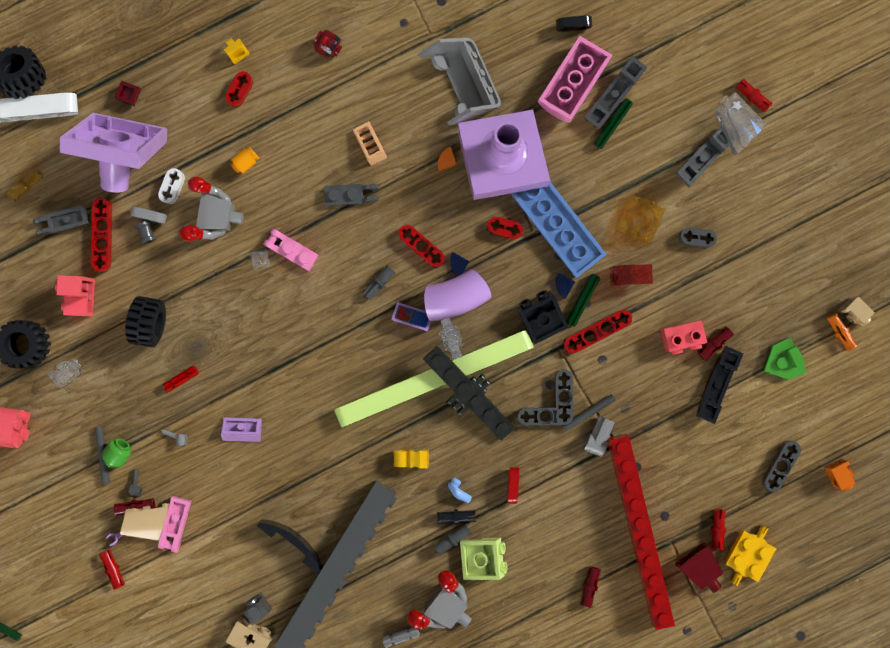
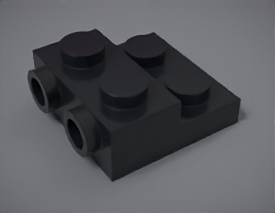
[516,290,568,344]

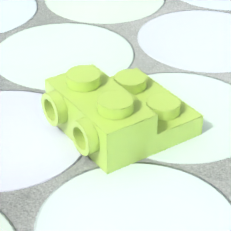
[460,538,508,580]

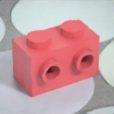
[660,320,707,355]

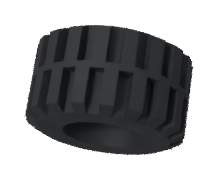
[0,46,46,99]
[125,296,166,348]
[0,320,51,369]

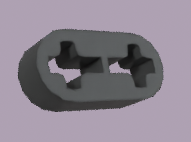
[679,228,717,248]

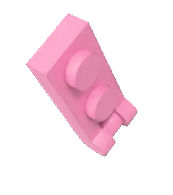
[263,228,319,272]
[158,496,192,553]

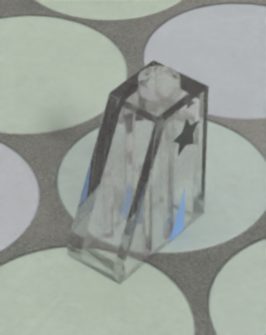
[715,92,767,155]

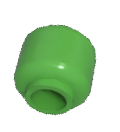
[102,439,131,468]

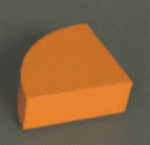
[438,147,457,171]

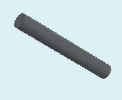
[564,394,616,431]
[95,426,110,485]

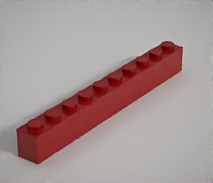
[607,434,675,630]

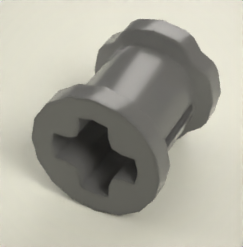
[134,221,157,244]

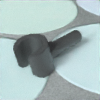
[128,469,142,497]

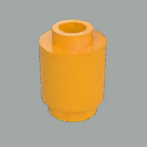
[230,146,259,174]

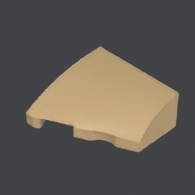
[120,503,169,541]

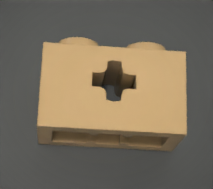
[226,617,274,648]

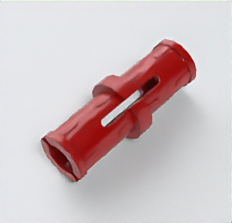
[735,78,773,112]
[711,509,727,550]
[98,549,125,590]

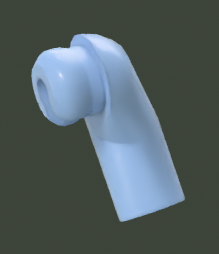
[448,477,472,504]

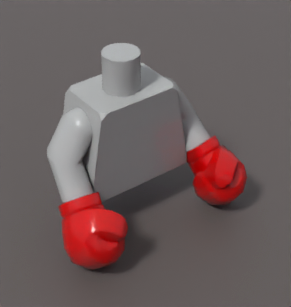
[179,176,244,242]
[408,570,472,629]

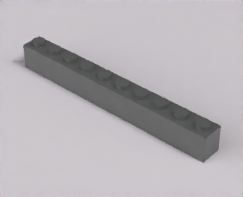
[274,480,397,648]

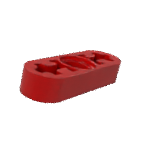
[399,225,445,268]

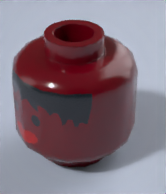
[313,29,342,59]

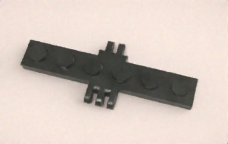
[423,345,515,441]

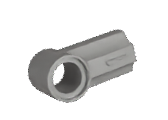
[583,416,615,457]

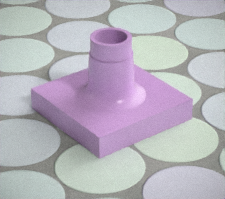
[457,110,550,200]
[60,113,167,193]

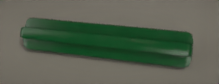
[594,98,633,149]
[566,274,600,327]

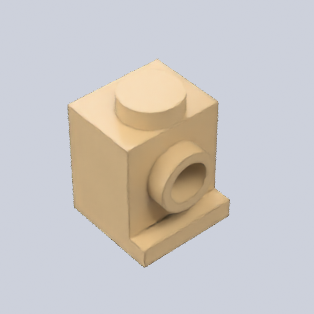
[837,296,875,327]

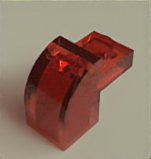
[610,264,653,286]

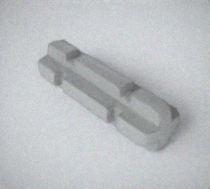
[382,627,420,648]

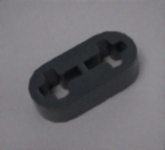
[556,15,593,32]

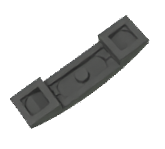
[584,56,648,129]
[675,125,736,187]

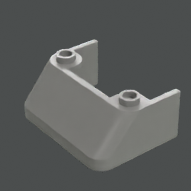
[417,38,501,125]

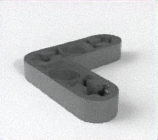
[517,369,573,425]

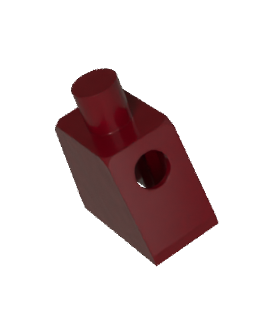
[675,542,723,593]

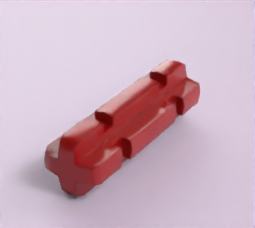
[163,366,199,392]

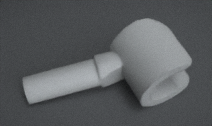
[162,429,188,446]

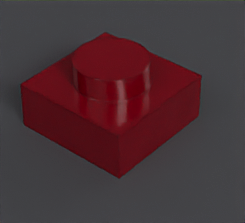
[115,80,141,107]

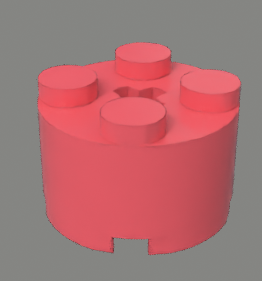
[0,407,30,449]

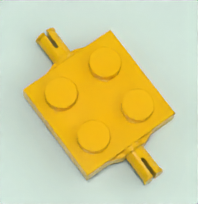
[723,525,777,586]

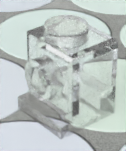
[47,359,83,388]

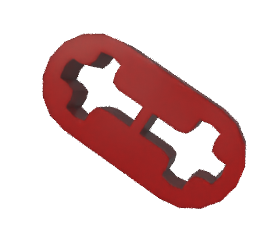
[225,71,253,107]
[487,217,523,240]
[507,467,519,504]

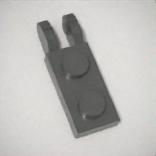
[324,184,379,206]
[33,205,90,236]

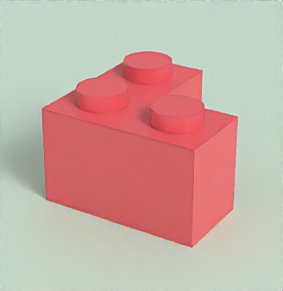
[55,275,95,317]

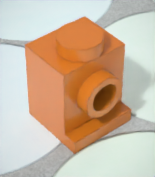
[824,459,856,491]

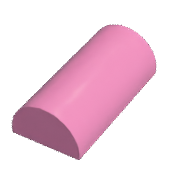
[538,36,613,122]

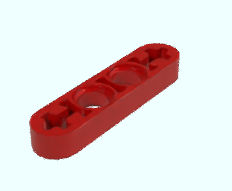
[91,197,112,272]
[563,310,632,353]

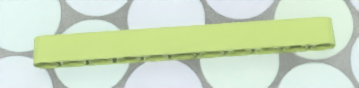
[334,330,534,427]

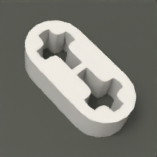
[158,168,185,204]

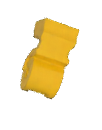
[393,449,429,469]

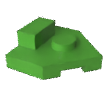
[762,337,807,380]

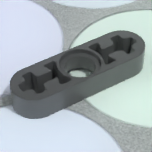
[762,440,801,492]

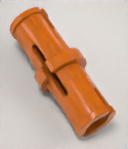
[826,312,857,351]

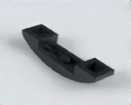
[696,346,744,424]
[257,519,322,574]

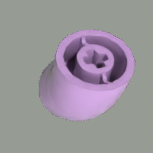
[424,269,492,321]

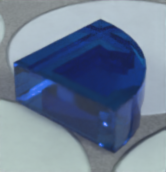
[450,252,469,276]
[555,273,575,299]

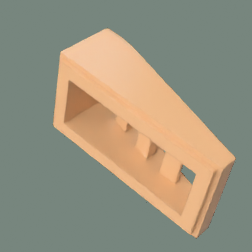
[353,121,387,166]

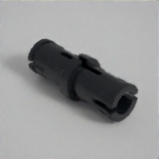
[437,509,476,525]

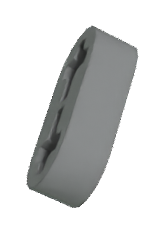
[129,206,167,224]

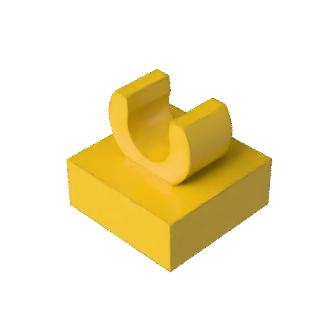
[224,38,250,64]

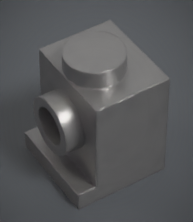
[243,593,272,625]

